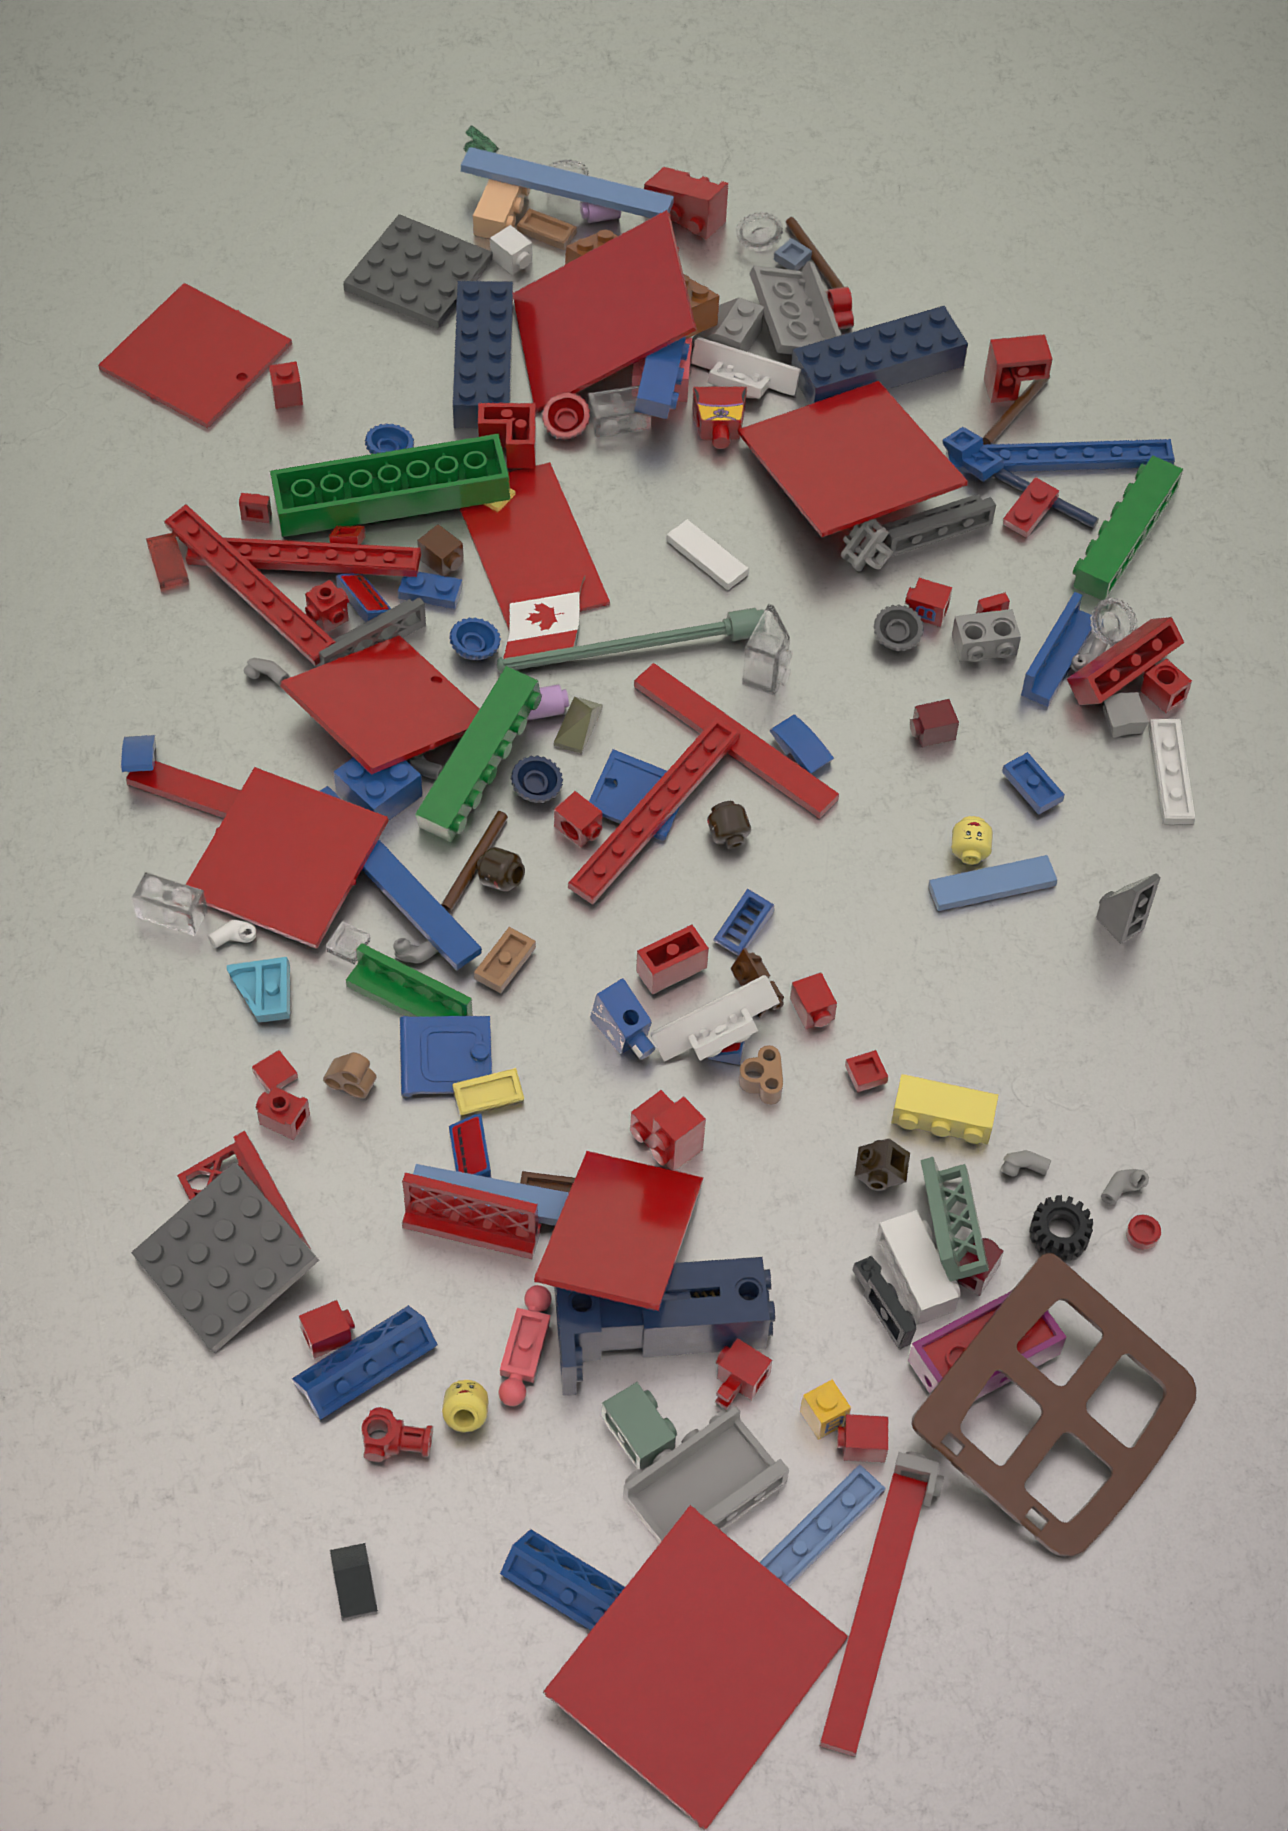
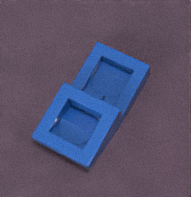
[942,427,1004,481]
[769,714,834,774]
[121,735,156,772]

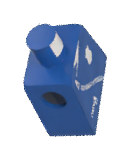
[590,978,656,1060]

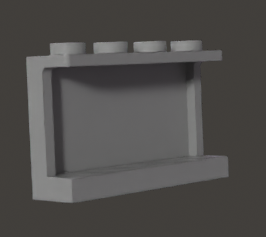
[623,1406,789,1544]

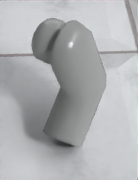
[1071,639,1108,672]
[244,658,290,686]
[393,938,439,964]
[1001,1150,1052,1176]
[1101,1169,1149,1205]

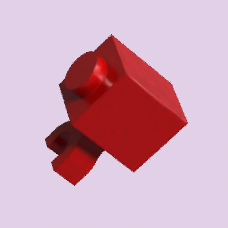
[715,1338,772,1410]

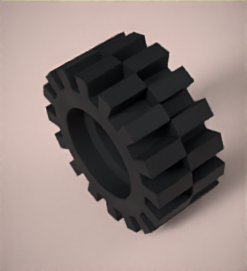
[1029,1195,1094,1261]

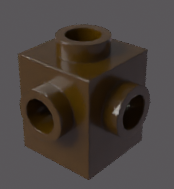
[854,1138,910,1191]

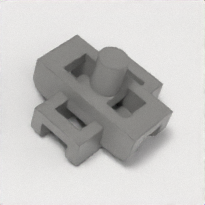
[841,519,893,571]

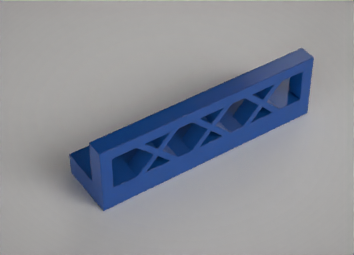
[1021,592,1098,707]
[292,1305,438,1420]
[500,1529,625,1630]

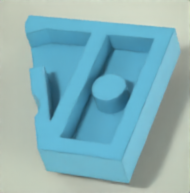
[227,957,290,1023]

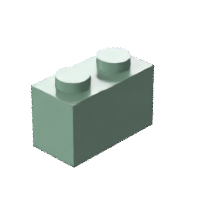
[601,1382,677,1470]

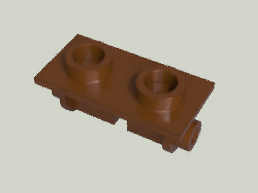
[731,948,784,1018]

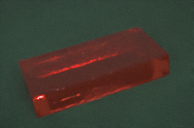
[146,533,189,589]

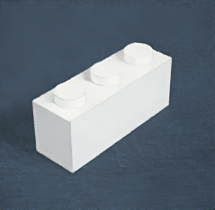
[877,1210,961,1324]

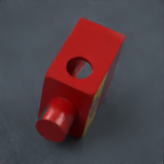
[692,387,747,449]

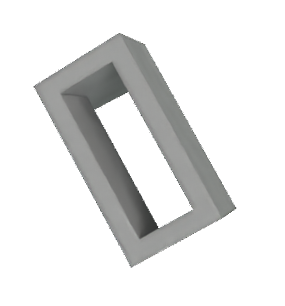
[1103,692,1149,738]

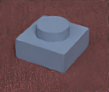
[774,238,812,271]

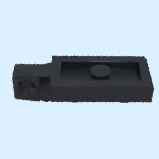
[852,1256,917,1349]

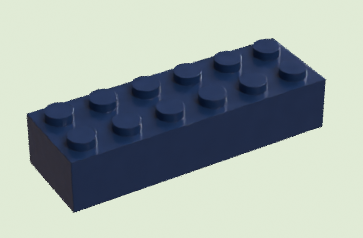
[453,281,513,429]
[791,305,968,405]

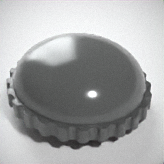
[873,604,924,651]

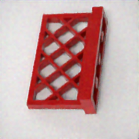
[177,1130,311,1249]
[402,1172,541,1260]

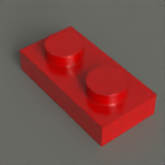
[1003,477,1059,538]

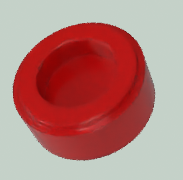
[1126,1214,1161,1250]

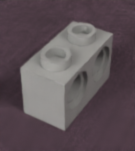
[952,609,1021,662]

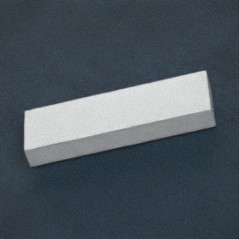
[666,519,749,590]

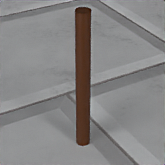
[785,217,845,289]
[983,375,1050,445]
[441,811,508,913]

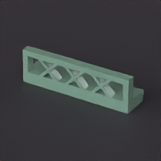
[920,1157,989,1282]

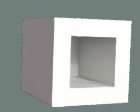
[490,225,532,275]

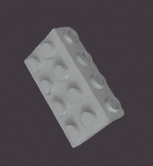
[749,261,842,354]

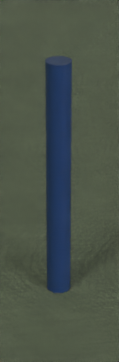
[994,469,1099,528]

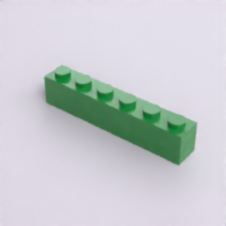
[1072,455,1183,602]
[415,666,542,842]

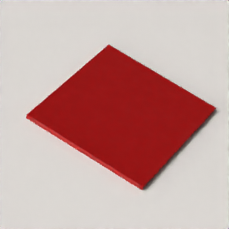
[513,210,696,413]
[738,381,968,537]
[542,1505,849,1830]

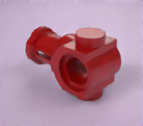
[361,1407,433,1462]

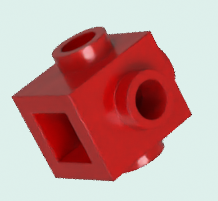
[305,580,349,633]

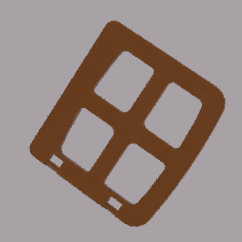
[911,1253,1197,1557]

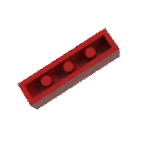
[1067,617,1185,705]

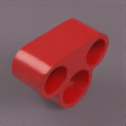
[825,286,854,330]

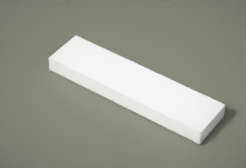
[1149,719,1196,825]

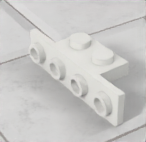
[691,337,801,399]
[651,975,780,1062]

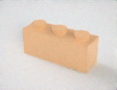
[473,179,531,239]

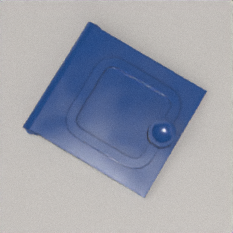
[589,749,680,841]
[400,1016,492,1097]

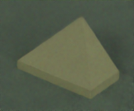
[554,696,603,754]

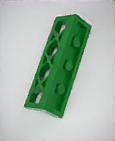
[346,943,473,1017]

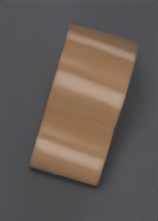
[739,1045,783,1105]
[323,1052,377,1099]

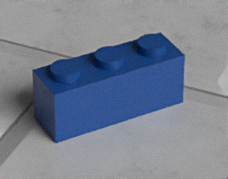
[634,336,690,419]

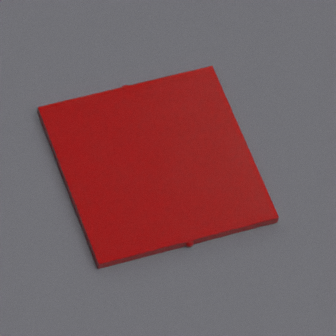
[98,283,292,428]
[280,635,480,774]
[181,767,389,949]

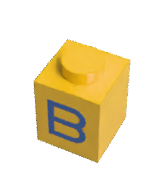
[800,1379,851,1440]

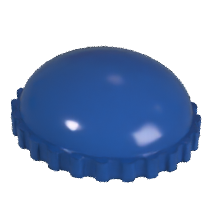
[365,423,414,454]
[449,617,501,661]

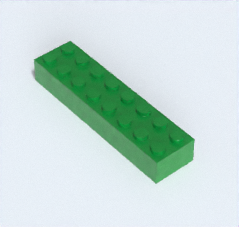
[270,434,510,537]

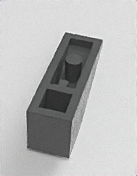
[1096,873,1161,944]

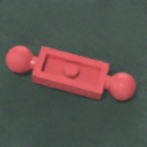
[498,1285,552,1406]

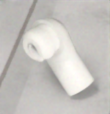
[208,920,256,948]

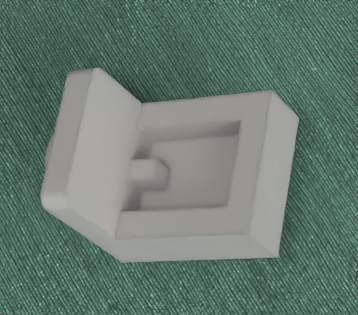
[893,1451,944,1507]

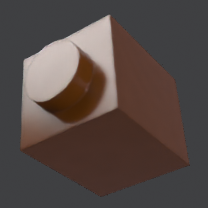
[417,524,464,576]

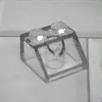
[742,604,793,695]

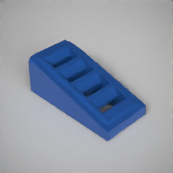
[713,888,775,956]

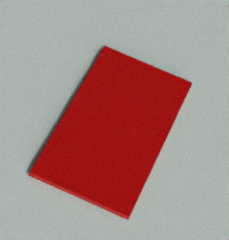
[460,462,610,630]
[534,1151,704,1311]

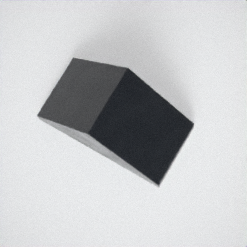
[330,1543,378,1621]

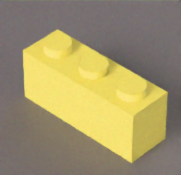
[891,1074,999,1144]

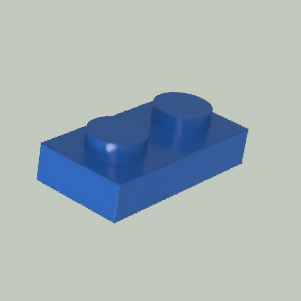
[398,571,462,609]
[1002,752,1065,815]

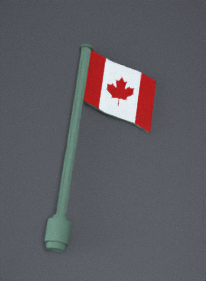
[497,575,768,673]

